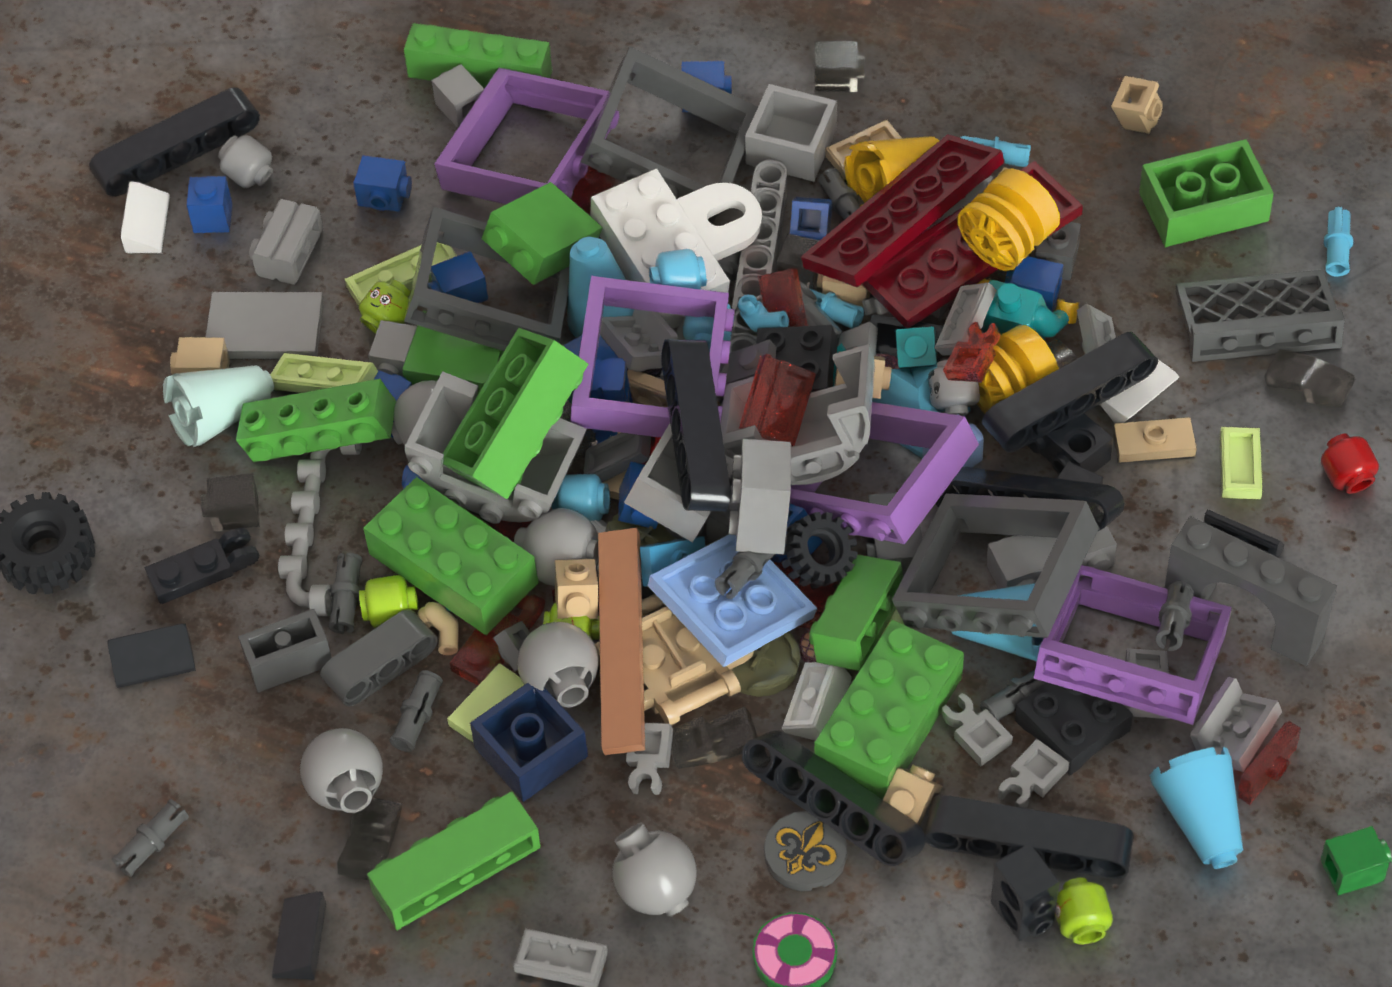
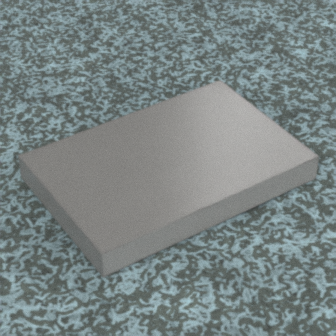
[206,292,324,359]

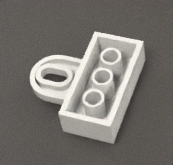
[590,168,762,329]

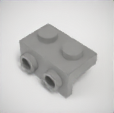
[600,309,677,372]
[1190,677,1282,772]

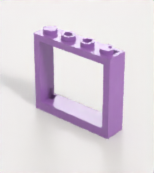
[434,68,619,204]
[571,276,735,437]
[789,402,979,544]
[1034,565,1232,725]

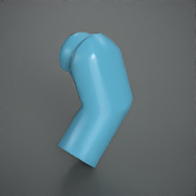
[737,294,789,332]

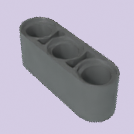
[320,609,438,706]

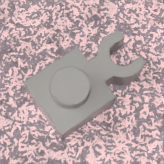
[942,693,1013,767]
[626,723,673,795]
[998,739,1069,808]

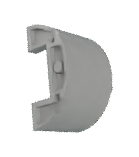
[720,344,875,485]
[405,371,587,523]

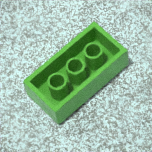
[442,328,588,499]
[363,477,539,635]
[814,620,964,800]

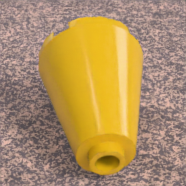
[844,136,939,206]

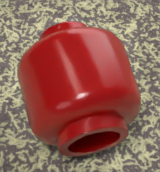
[1321,433,1379,494]

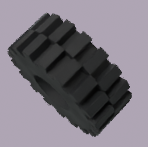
[0,492,96,594]

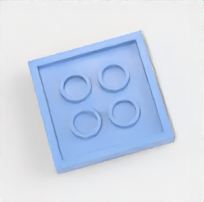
[647,535,817,667]

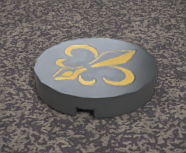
[764,811,847,892]

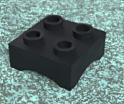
[756,325,838,402]
[1015,682,1133,776]

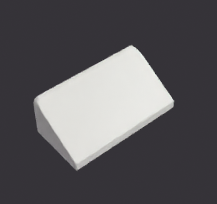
[121,182,170,253]
[1100,360,1179,423]
[782,662,851,741]

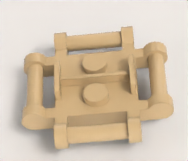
[594,594,754,725]

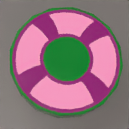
[753,912,837,987]

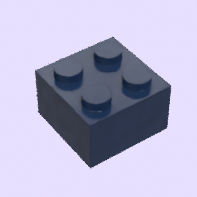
[470,683,588,802]

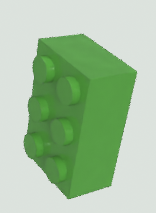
[1139,139,1274,247]

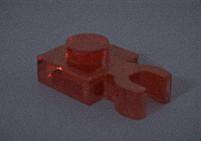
[943,322,1000,383]

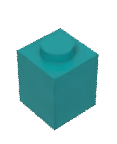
[896,327,938,369]

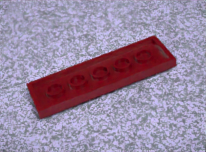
[801,134,1005,287]
[862,161,1083,329]

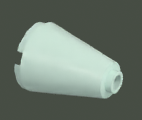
[163,365,274,447]

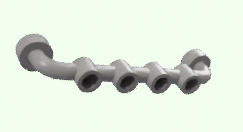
[278,443,362,616]

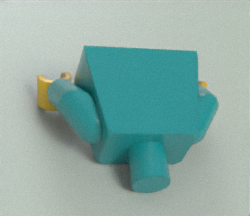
[977,278,1080,340]

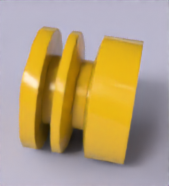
[958,168,1060,271]
[963,324,1059,414]

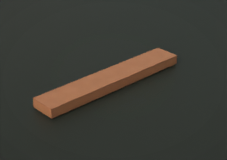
[598,528,645,755]

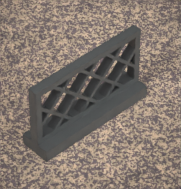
[1175,269,1345,362]

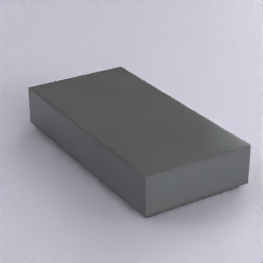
[584,433,651,482]

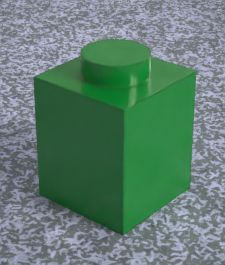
[1320,826,1392,896]

